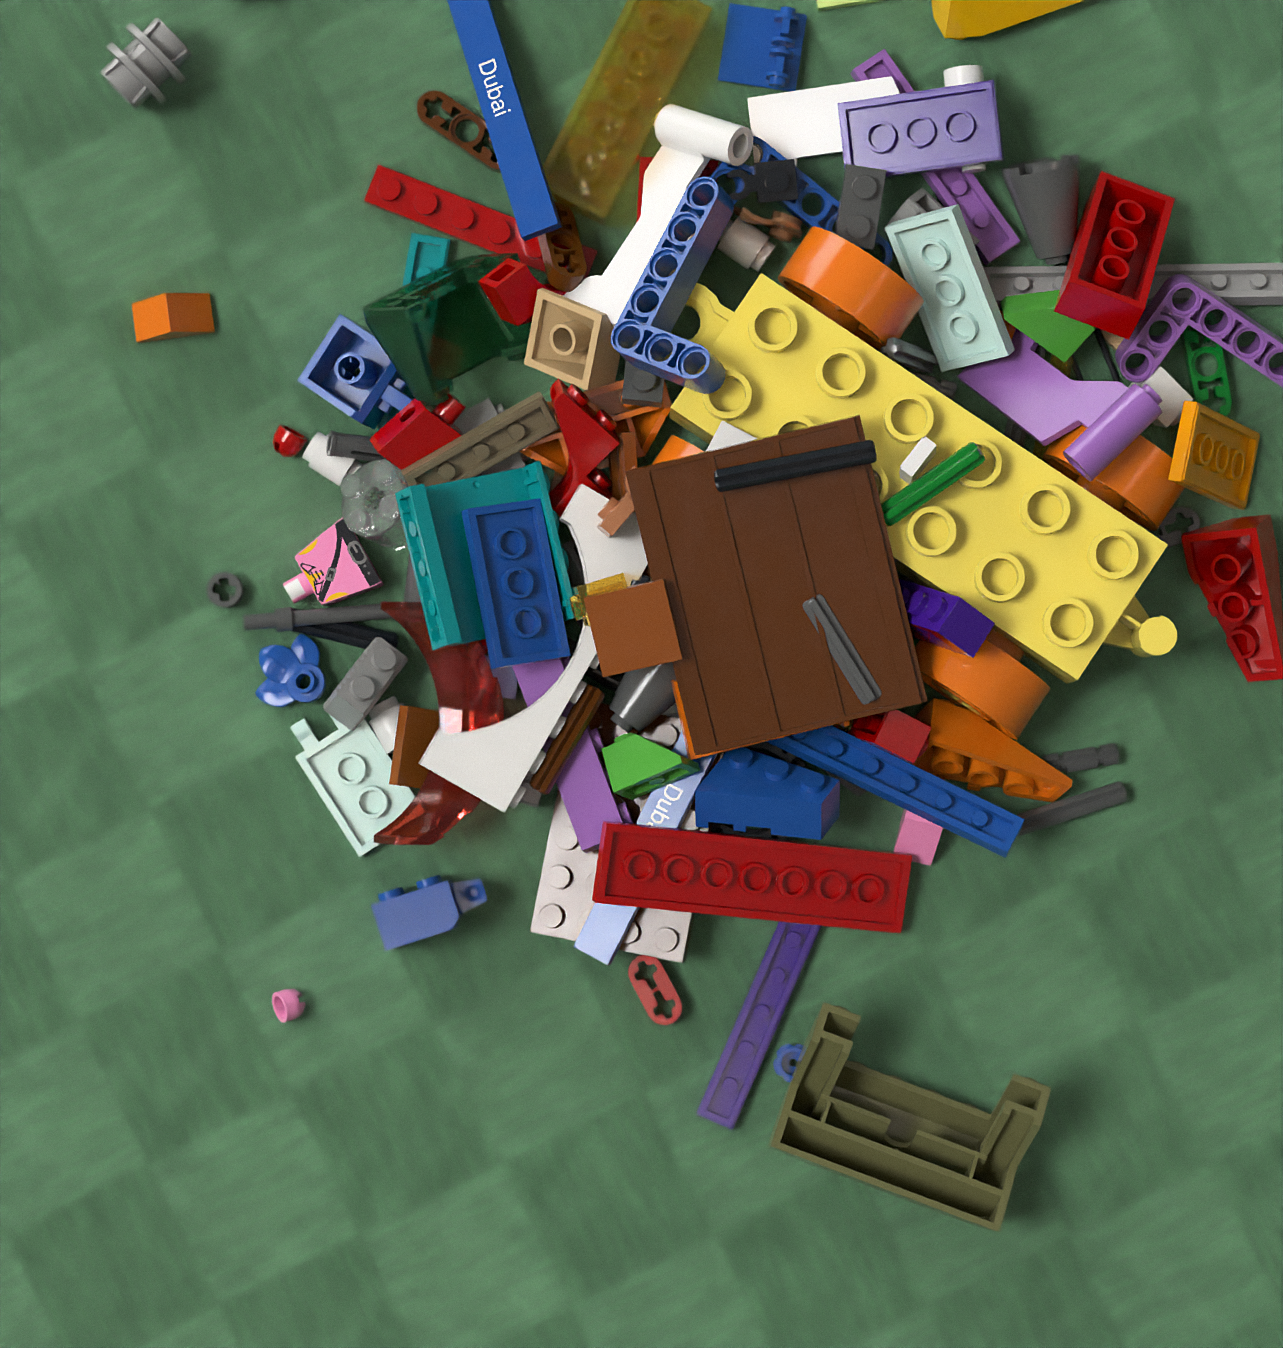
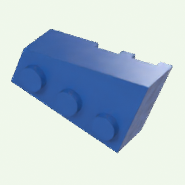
[695,747,840,840]

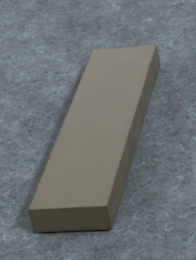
[401,391,560,487]

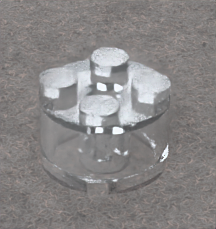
[341,459,409,550]

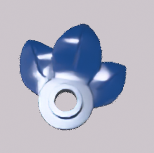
[255,634,326,708]

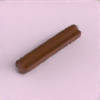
[529,684,605,795]

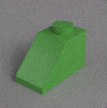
[1001,290,1096,363]
[601,733,700,800]

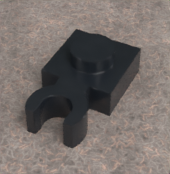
[726,159,798,203]

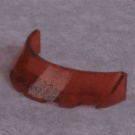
[373,601,504,845]

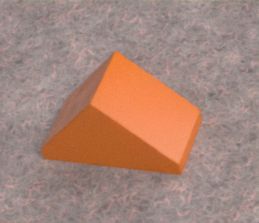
[131,293,215,343]

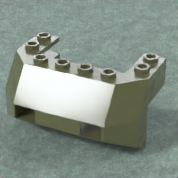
[767,1002,1051,1232]

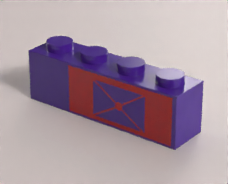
[899,579,995,658]

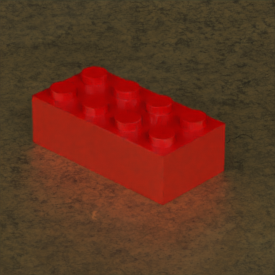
[1054,171,1175,340]

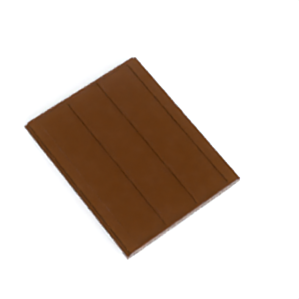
[625,414,928,756]

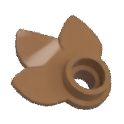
[733,206,803,243]

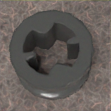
[206,572,244,608]

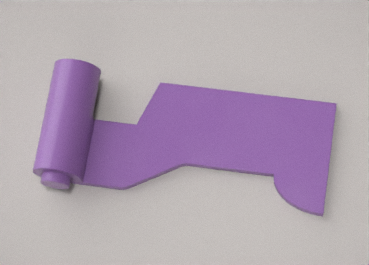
[957,328,1162,481]

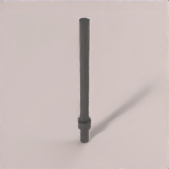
[243,602,424,632]

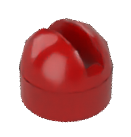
[273,424,308,458]

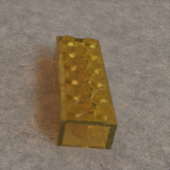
[543,0,712,226]

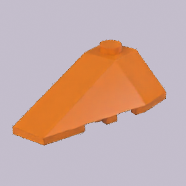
[906,698,1072,803]

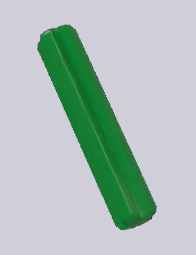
[881,442,985,526]

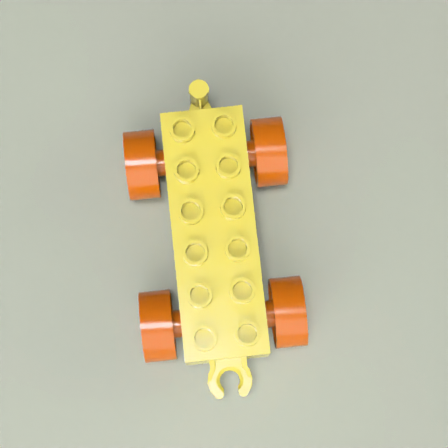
[652,226,1185,740]

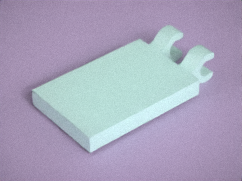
[290,714,426,857]

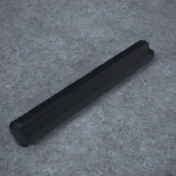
[714,440,877,492]

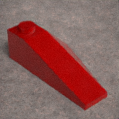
[1181,514,1283,682]

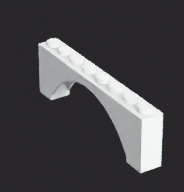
[419,484,648,813]

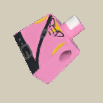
[283,517,384,607]

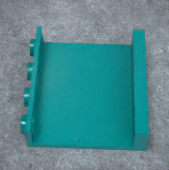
[395,461,578,650]

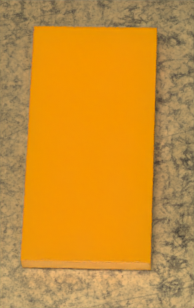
[1168,401,1260,510]

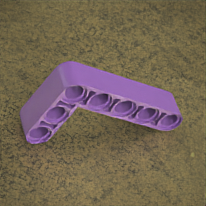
[1115,274,1283,387]

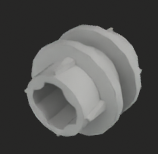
[100,17,192,110]

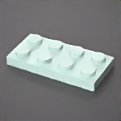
[885,204,1015,372]

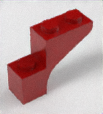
[478,258,567,326]
[549,378,620,517]

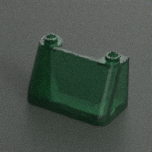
[362,253,532,405]

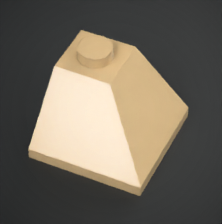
[524,288,620,391]

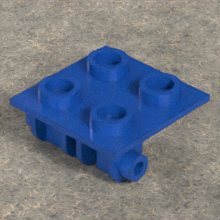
[718,3,807,92]

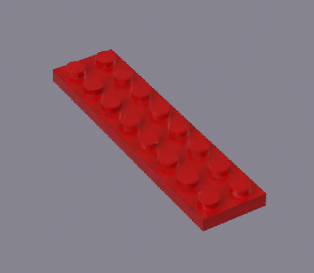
[592,821,912,934]

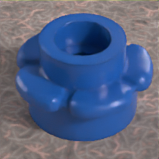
[773,1044,803,1082]

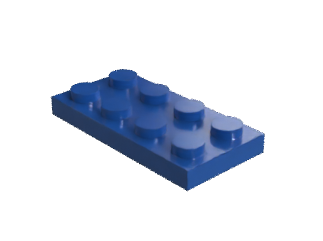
[461,498,571,670]

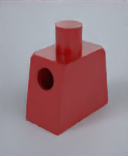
[370,392,466,470]

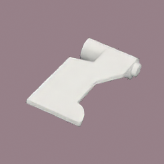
[747,65,988,173]
[564,104,753,327]

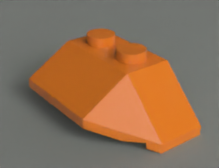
[520,379,672,476]

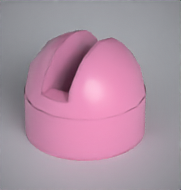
[272,989,306,1023]

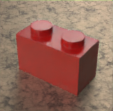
[848,709,932,764]

